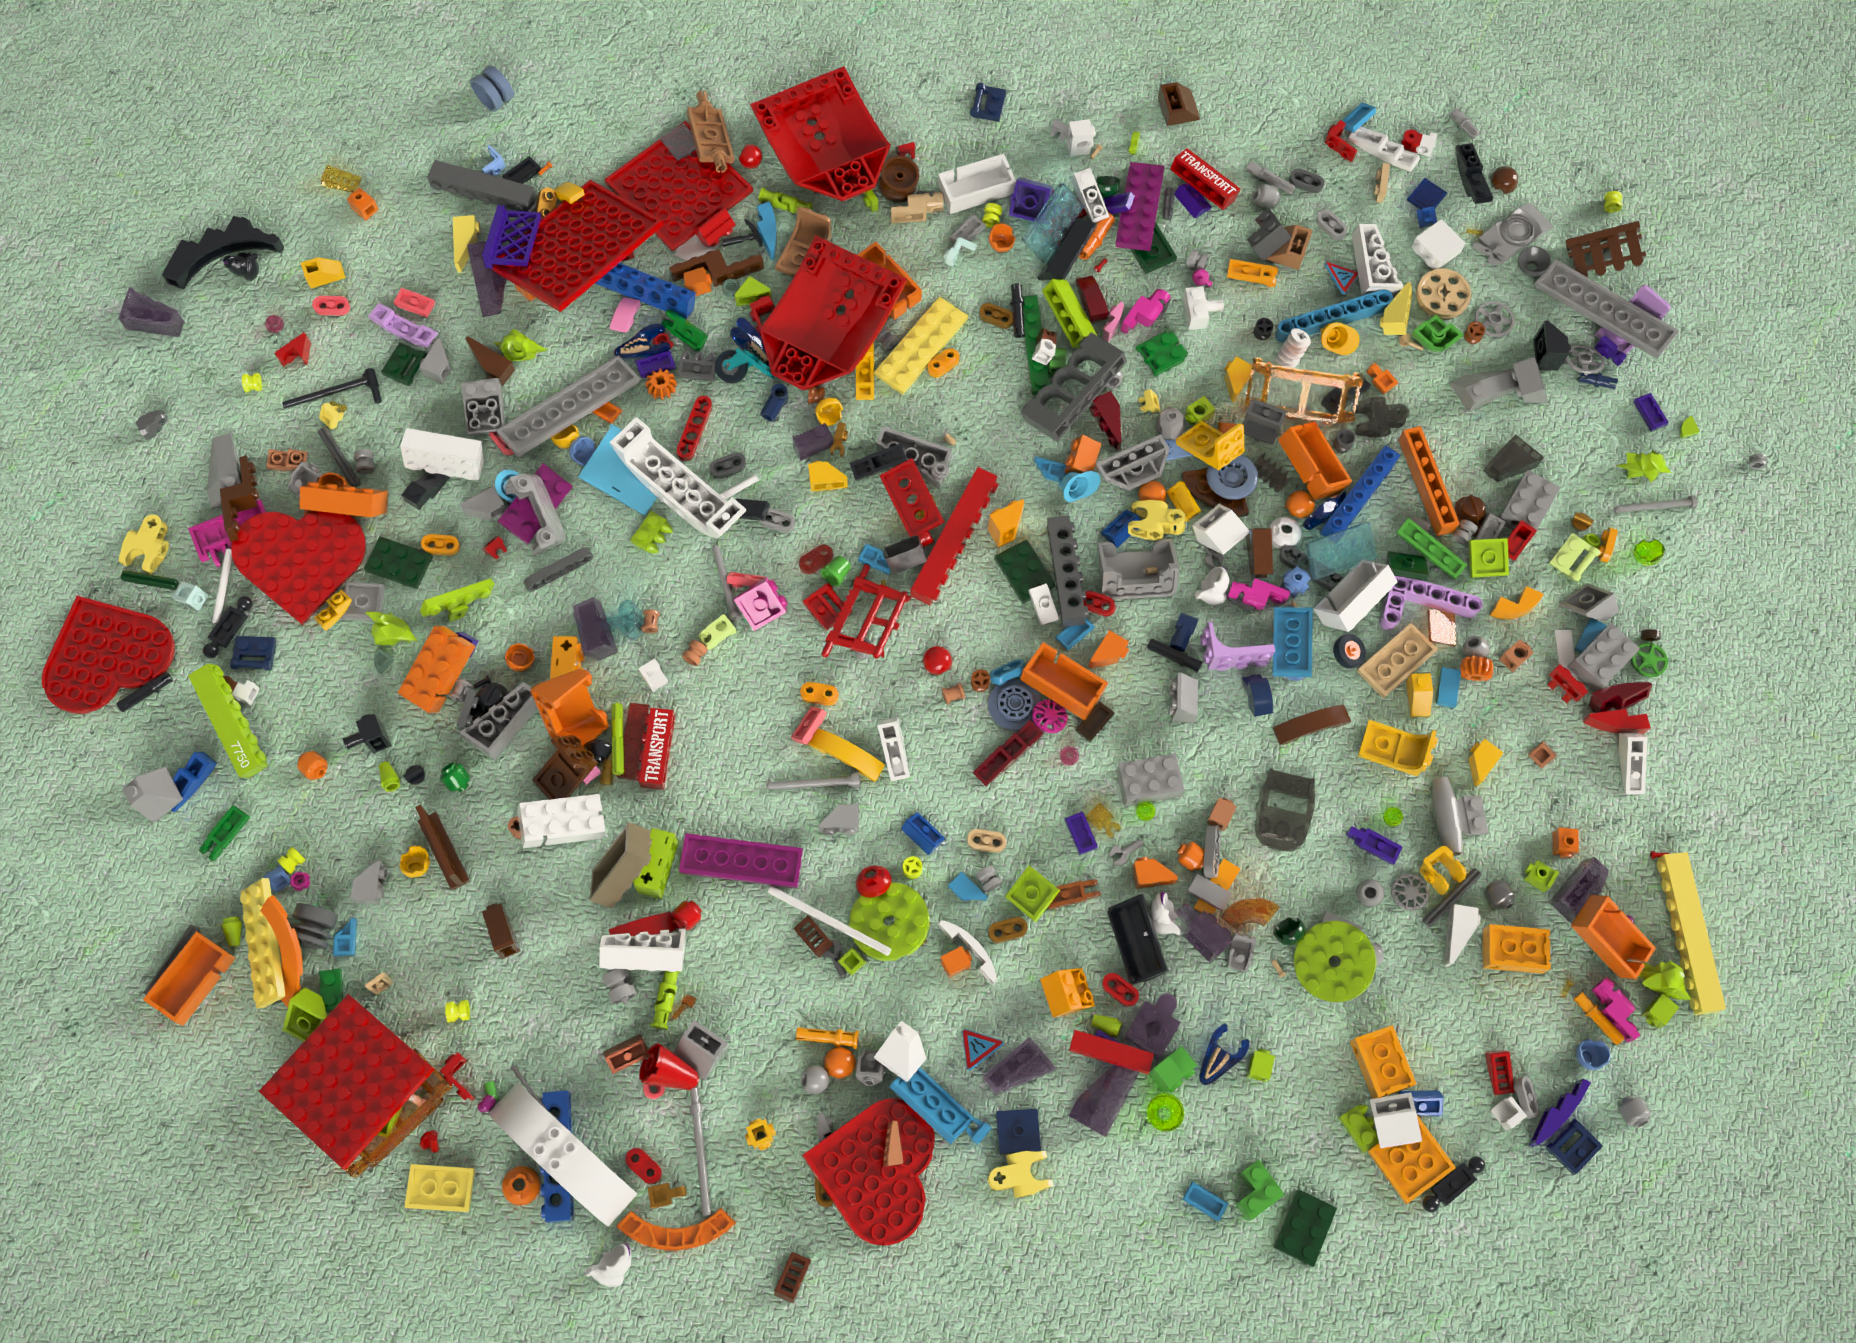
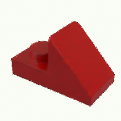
[274,332,311,367]
[1508,520,1537,561]

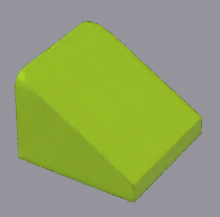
[838,947,868,976]

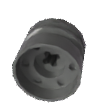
[290,903,338,950]

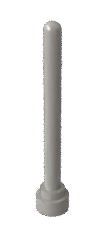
[766,772,860,790]

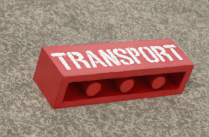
[1170,148,1241,210]
[636,708,675,790]

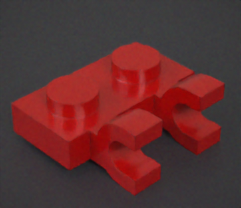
[1547,664,1588,704]

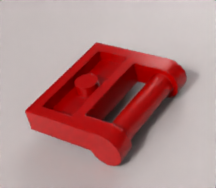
[803,583,853,631]

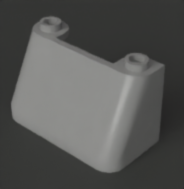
[503,474,566,556]
[1097,538,1179,600]

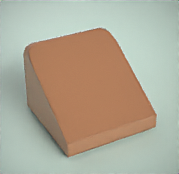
[1528,741,1557,769]

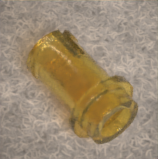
[599,760,613,785]

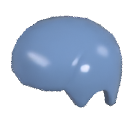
[569,436,596,467]
[1576,1039,1611,1070]

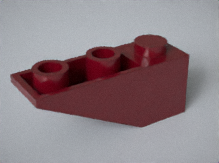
[1090,391,1122,451]

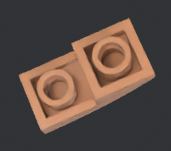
[266,449,308,471]

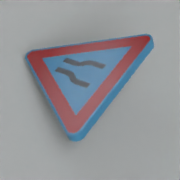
[1324,261,1358,294]
[962,1029,1004,1071]

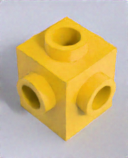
[744,1118,776,1151]

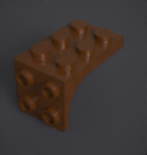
[532,735,598,800]

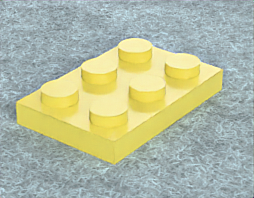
[404,1164,475,1212]

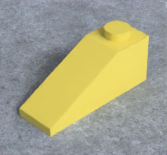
[453,215,481,273]
[1380,282,1412,335]

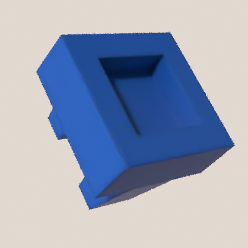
[1416,206,1437,229]

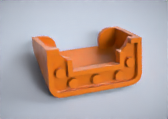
[530,669,609,747]

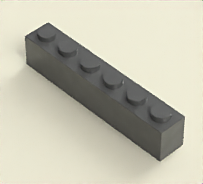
[427,160,537,212]

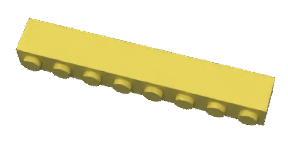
[1657,852,1726,1015]

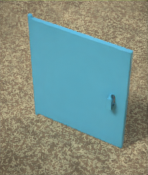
[578,424,657,516]

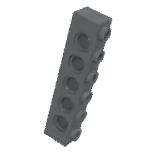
[1047,515,1089,627]

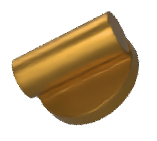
[1572,512,1594,531]

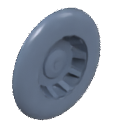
[1206,454,1258,500]
[988,679,1041,730]

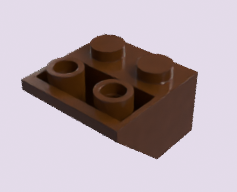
[1158,82,1200,126]

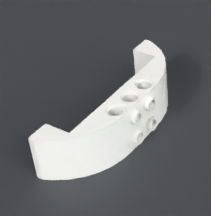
[610,417,746,538]
[488,1082,638,1227]

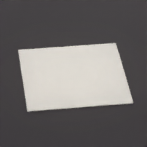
[674,235,719,261]

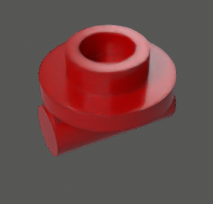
[420,1130,439,1153]

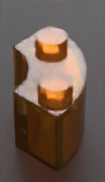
[1220,898,1280,929]

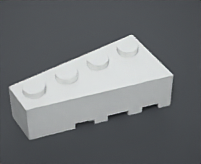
[1352,224,1403,298]
[600,928,686,972]

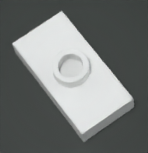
[1028,583,1059,626]

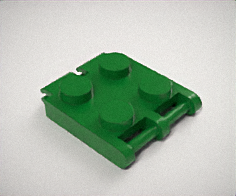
[1135,331,1188,377]

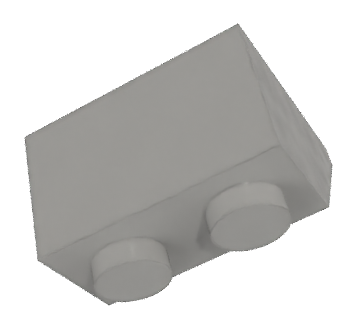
[1511,357,1548,403]

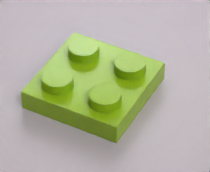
[1468,538,1509,578]
[1005,865,1060,922]

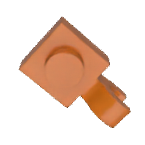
[1366,363,1399,395]

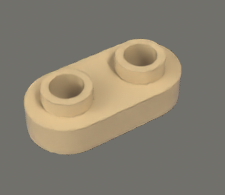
[967,829,1006,853]

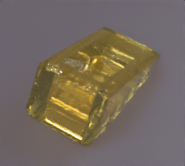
[321,165,362,193]

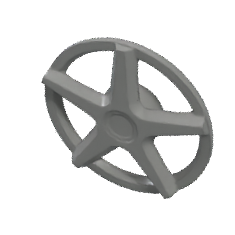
[1475,302,1515,338]
[1565,345,1605,375]

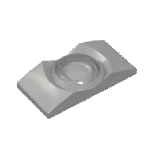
[1478,202,1554,264]

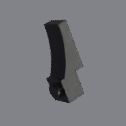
[1321,373,1371,416]
[849,444,907,482]
[401,472,450,510]

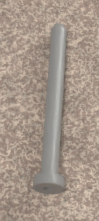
[1614,495,1698,513]
[712,545,742,622]

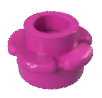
[290,872,310,891]

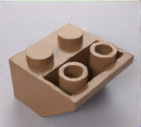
[1265,225,1313,270]

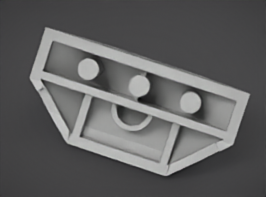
[1095,434,1170,491]

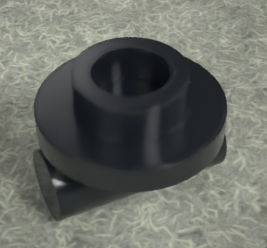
[403,765,425,785]

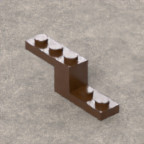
[669,249,764,287]
[220,455,260,542]

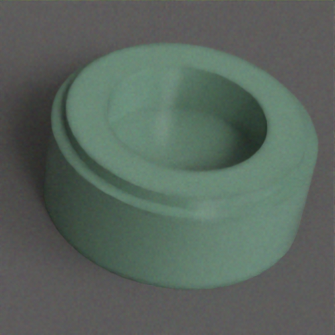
[722,279,740,298]

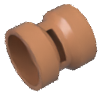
[682,640,708,666]

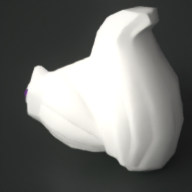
[1195,567,1229,605]
[1151,892,1181,936]
[585,1244,631,1287]

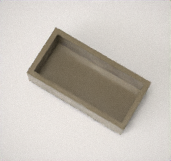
[590,822,652,909]

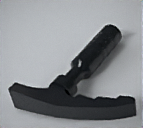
[722,219,762,247]

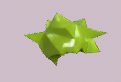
[492,329,548,361]
[1615,450,1672,482]
[365,611,418,646]
[1639,961,1691,1000]

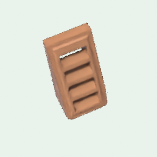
[883,1121,903,1167]

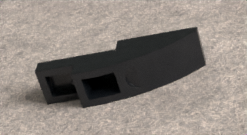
[1455,143,1493,204]

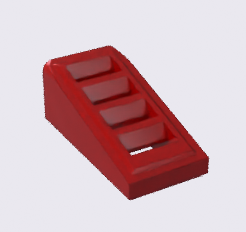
[1485,1050,1515,1095]

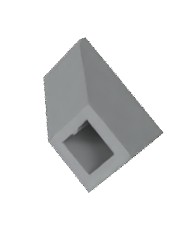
[419,338,451,384]
[460,487,506,521]
[819,804,859,836]
[351,861,387,905]

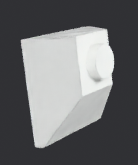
[874,1021,926,1082]

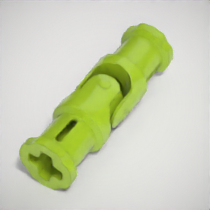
[758,187,813,213]
[650,971,681,1030]

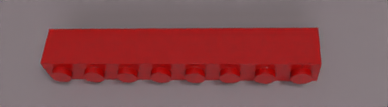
[910,467,999,606]

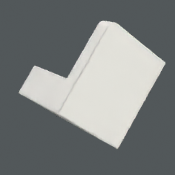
[638,659,668,693]
[1490,1096,1527,1131]

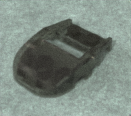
[1255,768,1315,852]

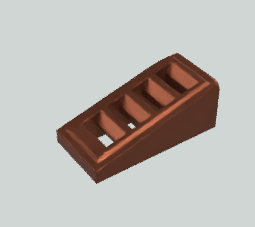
[793,915,834,957]
[774,1252,811,1303]

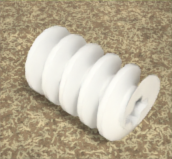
[1275,328,1311,369]

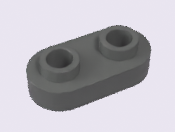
[1289,169,1324,193]
[710,453,746,479]

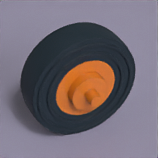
[1333,634,1366,669]

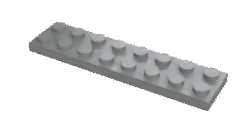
[1534,259,1679,359]
[496,356,640,457]

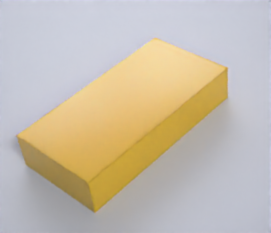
[1166,481,1202,522]

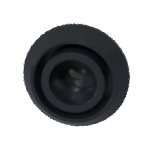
[586,739,612,763]

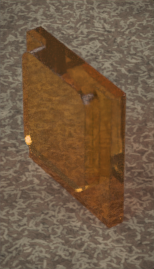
[1427,609,1457,647]

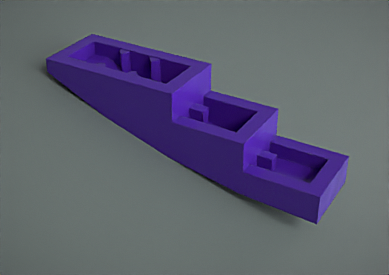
[1529,1078,1591,1147]

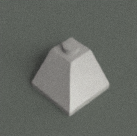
[1559,583,1619,621]
[122,767,183,822]

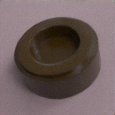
[1641,629,1661,641]

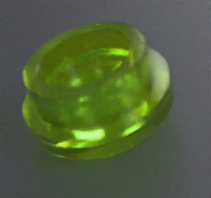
[1136,802,1156,821]
[1383,807,1403,827]

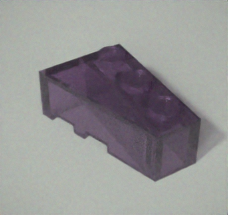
[118,287,184,337]
[573,597,618,661]
[981,1037,1057,1096]

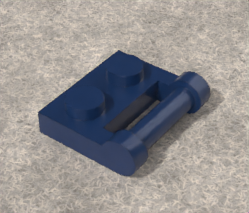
[970,83,1006,122]
[230,636,277,671]
[1546,1119,1603,1175]

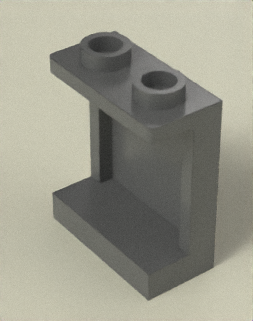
[1242,398,1287,445]

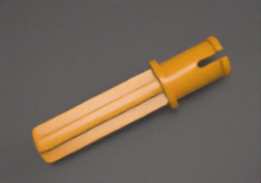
[1573,991,1624,1045]

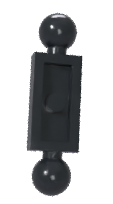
[203,596,253,658]
[1422,1156,1485,1213]

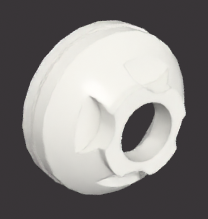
[1268,517,1302,550]

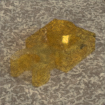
[1086,803,1121,839]

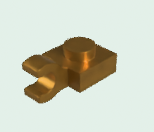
[830,422,849,457]
[647,1183,687,1209]

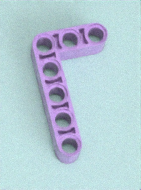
[1380,576,1483,631]

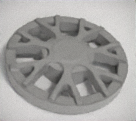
[1391,874,1429,911]

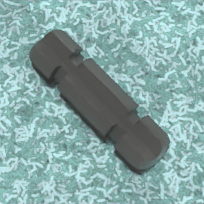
[1163,187,1175,220]

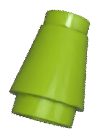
[378,761,401,792]
[221,917,242,947]
[1091,1014,1123,1037]

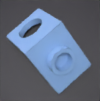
[482,145,506,176]

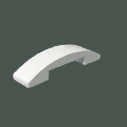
[938,920,997,986]

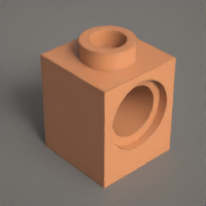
[1499,639,1534,673]
[1206,798,1237,831]

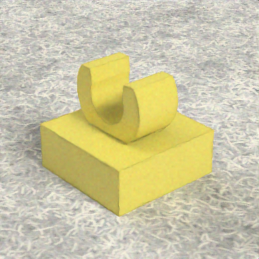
[1138,389,1160,414]
[319,403,344,430]

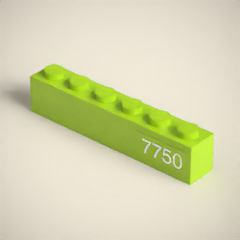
[188,664,268,778]

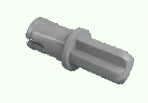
[1450,108,1480,139]

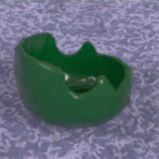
[1095,176,1121,197]
[1273,917,1306,946]

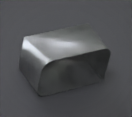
[883,536,927,575]

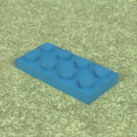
[1273,607,1313,677]
[889,1068,975,1144]

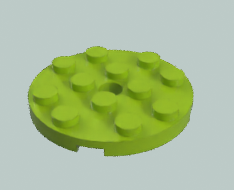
[849,882,930,961]
[1294,921,1377,1003]

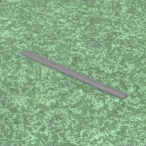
[511,1065,546,1109]

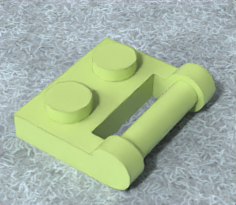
[1549,533,1601,583]

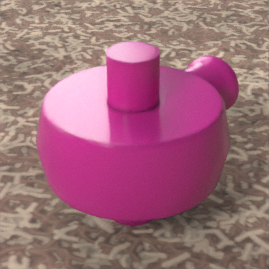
[1192,269,1213,287]

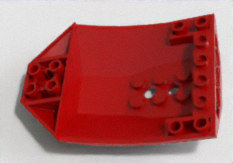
[750,66,891,201]
[759,235,908,391]

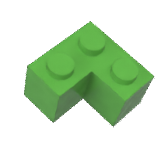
[1149,1046,1198,1094]
[1235,1159,1285,1221]

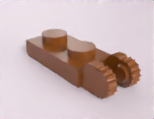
[1047,879,1101,910]

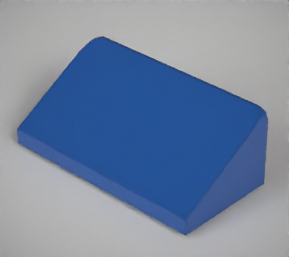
[1101,509,1141,548]
[901,812,946,855]
[1399,1090,1444,1116]

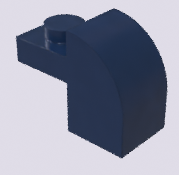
[1242,674,1273,717]

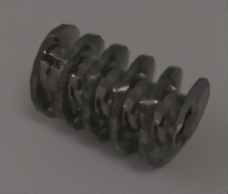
[1254,453,1293,493]

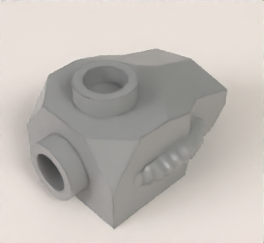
[1156,407,1184,440]
[288,462,322,499]
[855,1048,887,1086]

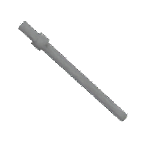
[690,1088,711,1216]

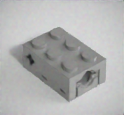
[1499,469,1561,530]
[1567,623,1640,692]
[1116,753,1185,807]

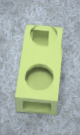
[698,614,737,650]

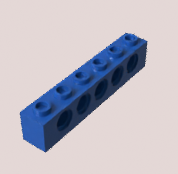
[595,263,696,319]
[1320,445,1401,544]
[540,1090,574,1223]

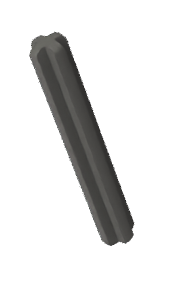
[318,427,361,488]
[1423,868,1482,927]
[144,925,200,995]

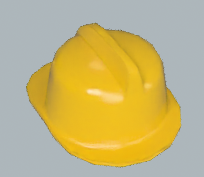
[1320,322,1360,355]

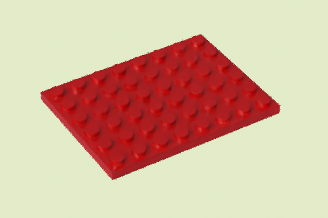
[491,180,664,312]

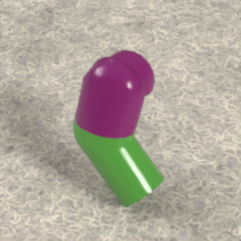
[477,1081,498,1113]

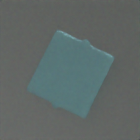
[660,123,696,161]

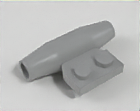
[1432,777,1489,856]

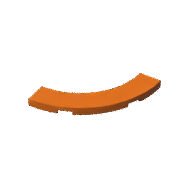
[260,895,303,1008]
[616,1208,736,1251]

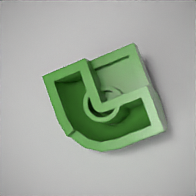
[1412,315,1464,352]

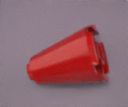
[639,1043,699,1090]

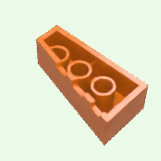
[299,482,388,517]

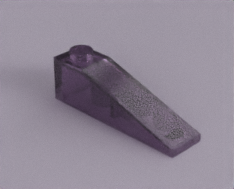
[467,241,507,317]
[1069,1064,1139,1137]

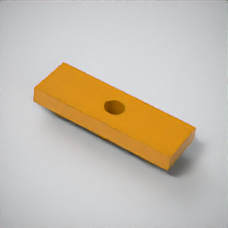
[1193,859,1240,919]

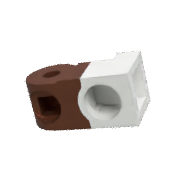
[1032,328,1057,365]
[223,676,260,706]

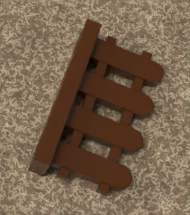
[1565,221,1646,277]

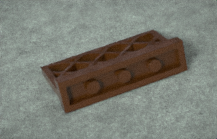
[415,804,470,891]

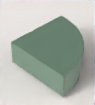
[374,647,394,674]

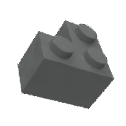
[1247,208,1292,261]

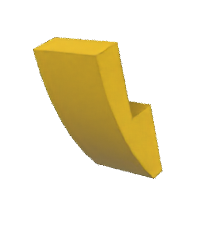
[553,182,585,204]
[314,590,352,631]

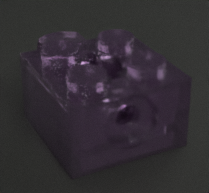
[1176,903,1234,964]
[1122,993,1181,1061]

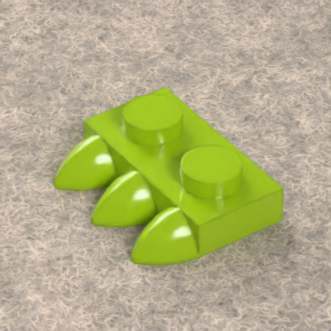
[630,511,673,553]
[1338,1105,1379,1153]

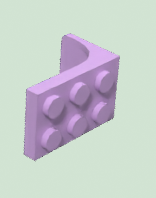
[1595,284,1671,354]
[1200,622,1275,671]

